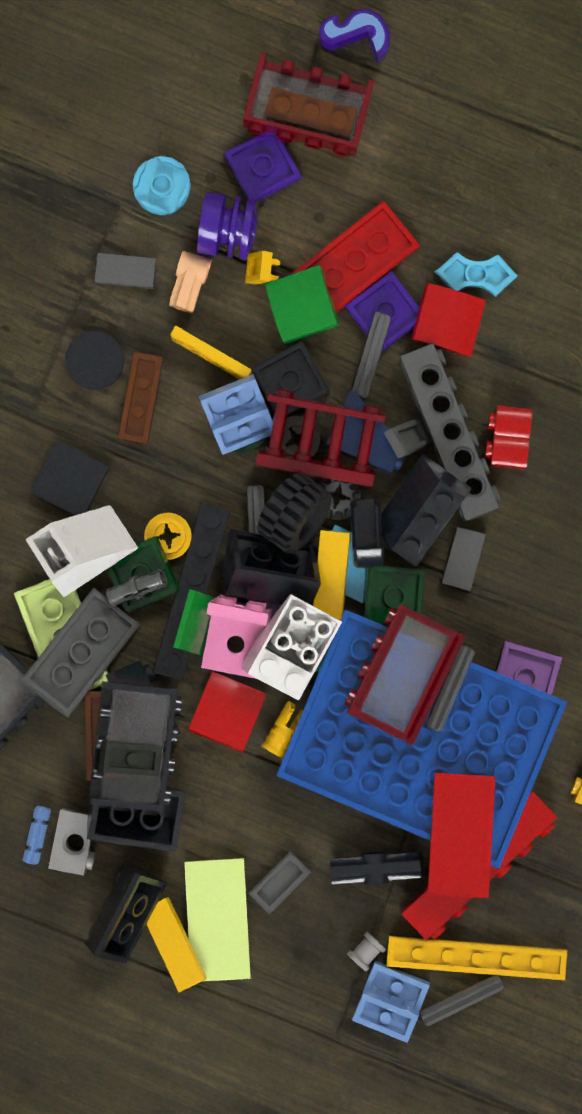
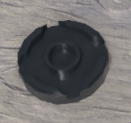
[65,331,124,390]

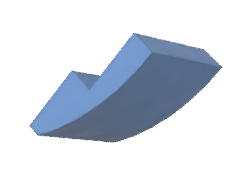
[199,374,273,455]
[352,960,430,1043]

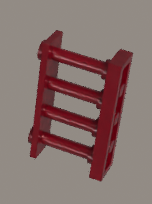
[255,389,387,487]

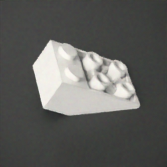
[25,505,138,597]
[241,594,342,700]

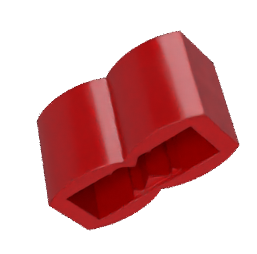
[485,405,532,470]

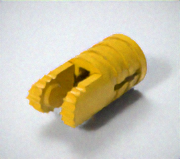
[261,701,303,759]

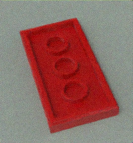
[293,201,420,313]
[428,772,495,898]

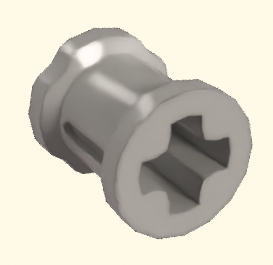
[347,931,386,972]

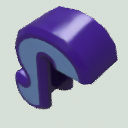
[319,9,390,64]

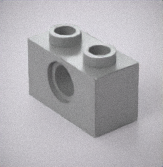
[48,808,95,876]

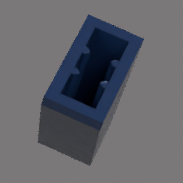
[326,390,405,475]

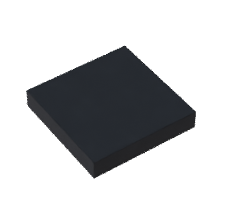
[251,341,330,417]
[30,440,110,515]

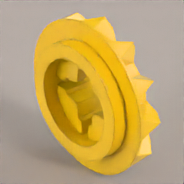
[144,513,192,560]

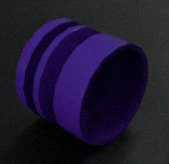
[197,192,258,261]

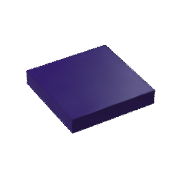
[223,132,302,203]
[345,271,419,352]

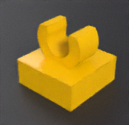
[245,251,280,285]

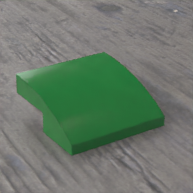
[265,265,339,344]
[173,589,214,656]

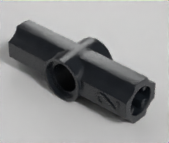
[330,852,421,884]

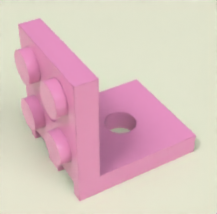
[201,594,273,679]

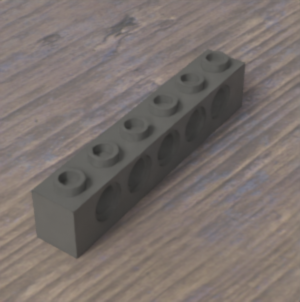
[399,344,501,523]

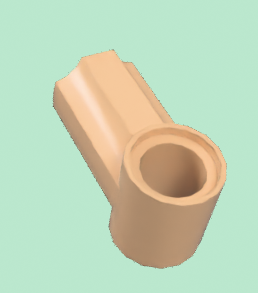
[169,251,212,313]

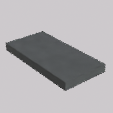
[20,588,140,718]

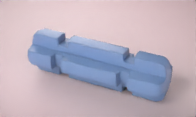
[23,806,51,865]

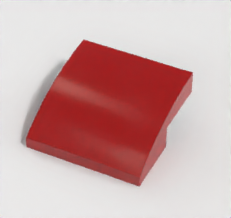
[411,283,486,357]
[188,671,267,753]

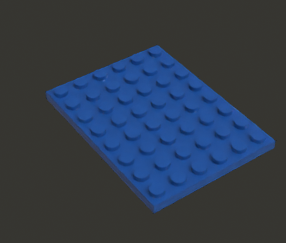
[276,610,567,869]

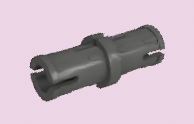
[106,569,168,607]

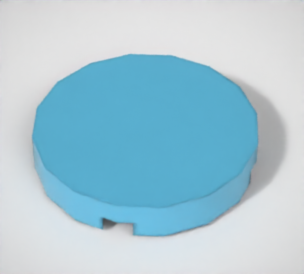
[132,156,191,215]

